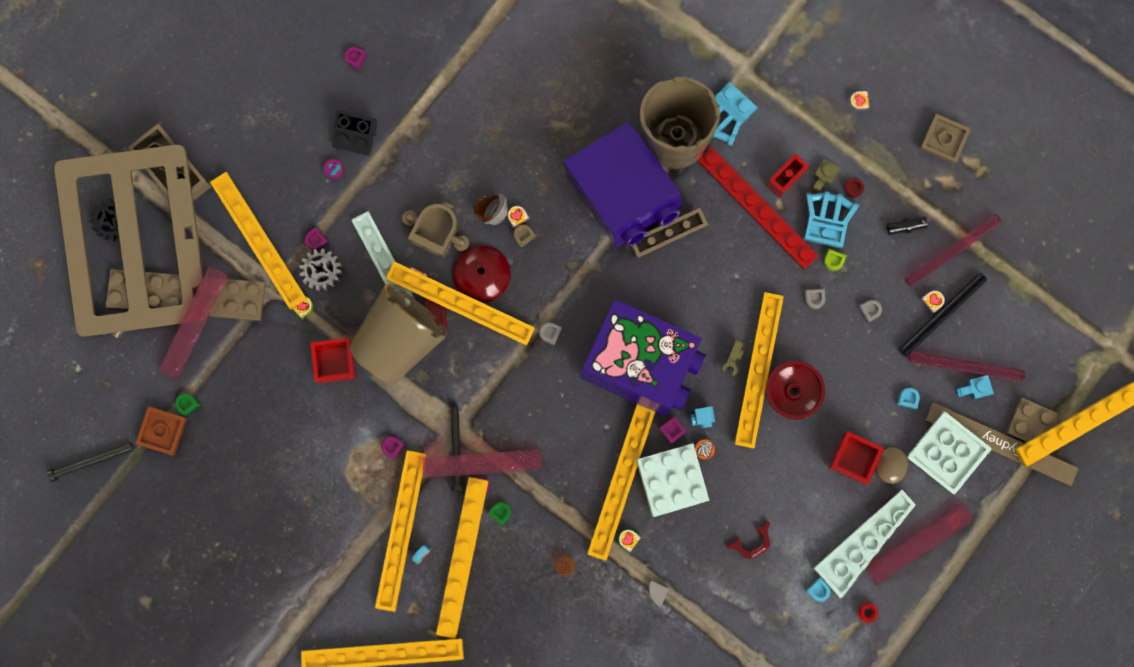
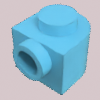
[690,406,715,429]

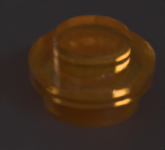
[555,556,575,576]

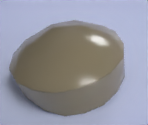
[876,447,908,484]

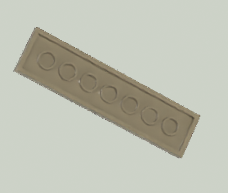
[106,269,266,322]

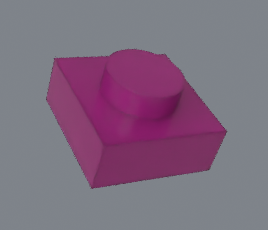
[659,416,687,444]

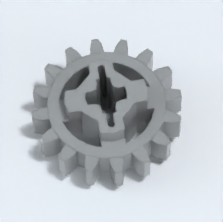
[299,249,342,291]

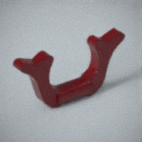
[727,522,770,559]

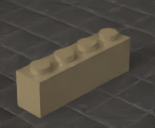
[630,207,708,258]

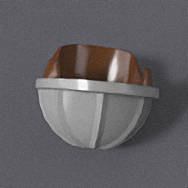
[474,194,508,225]

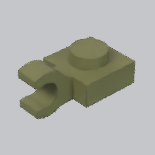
[812,159,841,193]
[722,340,744,377]

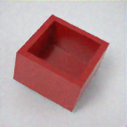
[310,337,357,384]
[828,431,884,485]

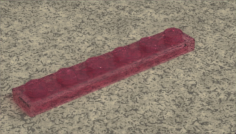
[159,266,228,380]
[422,450,542,478]
[865,503,975,585]

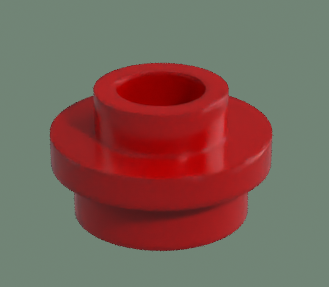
[858,603,878,623]

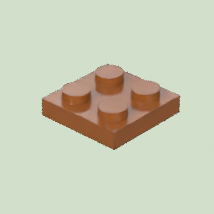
[135,406,187,456]

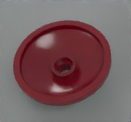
[453,245,511,303]
[766,361,825,420]

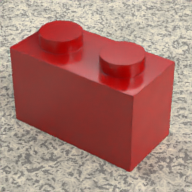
[766,153,809,198]

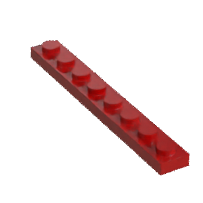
[697,147,818,270]

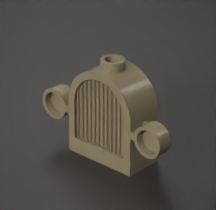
[402,202,470,259]

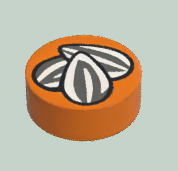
[695,439,715,459]

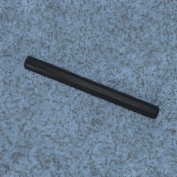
[899,273,987,356]

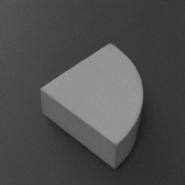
[649,581,669,607]

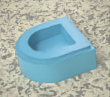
[897,388,920,410]
[412,545,432,564]
[805,577,830,602]

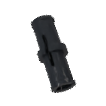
[886,216,928,236]

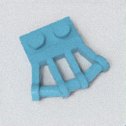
[713,82,757,146]
[804,191,859,248]

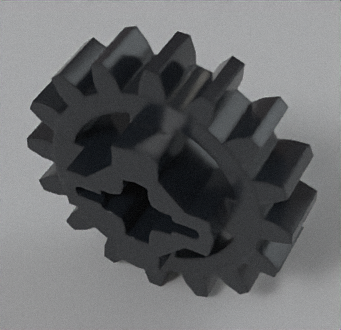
[90,199,119,241]

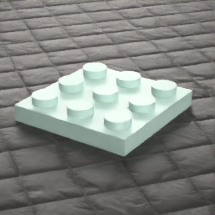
[906,411,992,495]
[636,443,709,517]

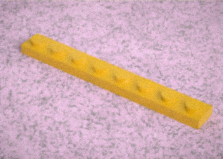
[210,172,307,309]
[385,262,535,346]
[734,292,784,449]
[1015,381,1134,467]
[588,404,655,561]
[375,450,427,612]
[436,477,489,639]
[301,638,464,667]

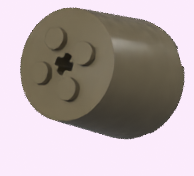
[640,77,720,169]
[349,285,448,384]

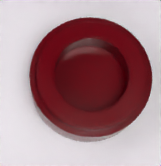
[844,178,864,198]

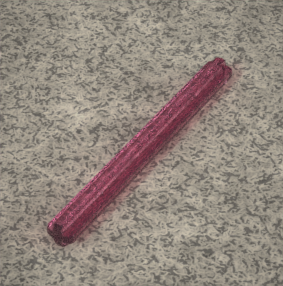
[905,215,1002,287]
[909,351,1025,381]

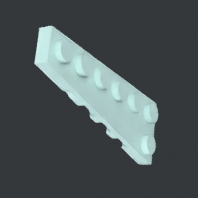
[813,490,916,598]

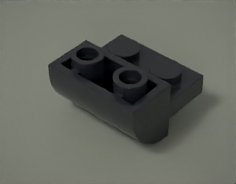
[332,110,377,156]

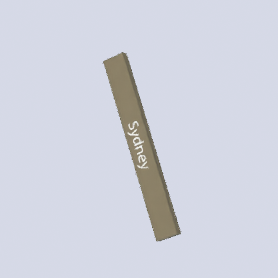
[924,402,1079,486]

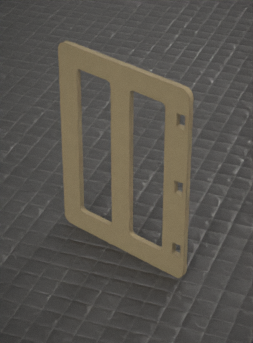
[54,145,208,337]

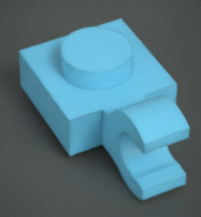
[956,375,994,399]

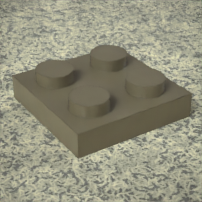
[920,114,971,165]
[1005,398,1059,443]

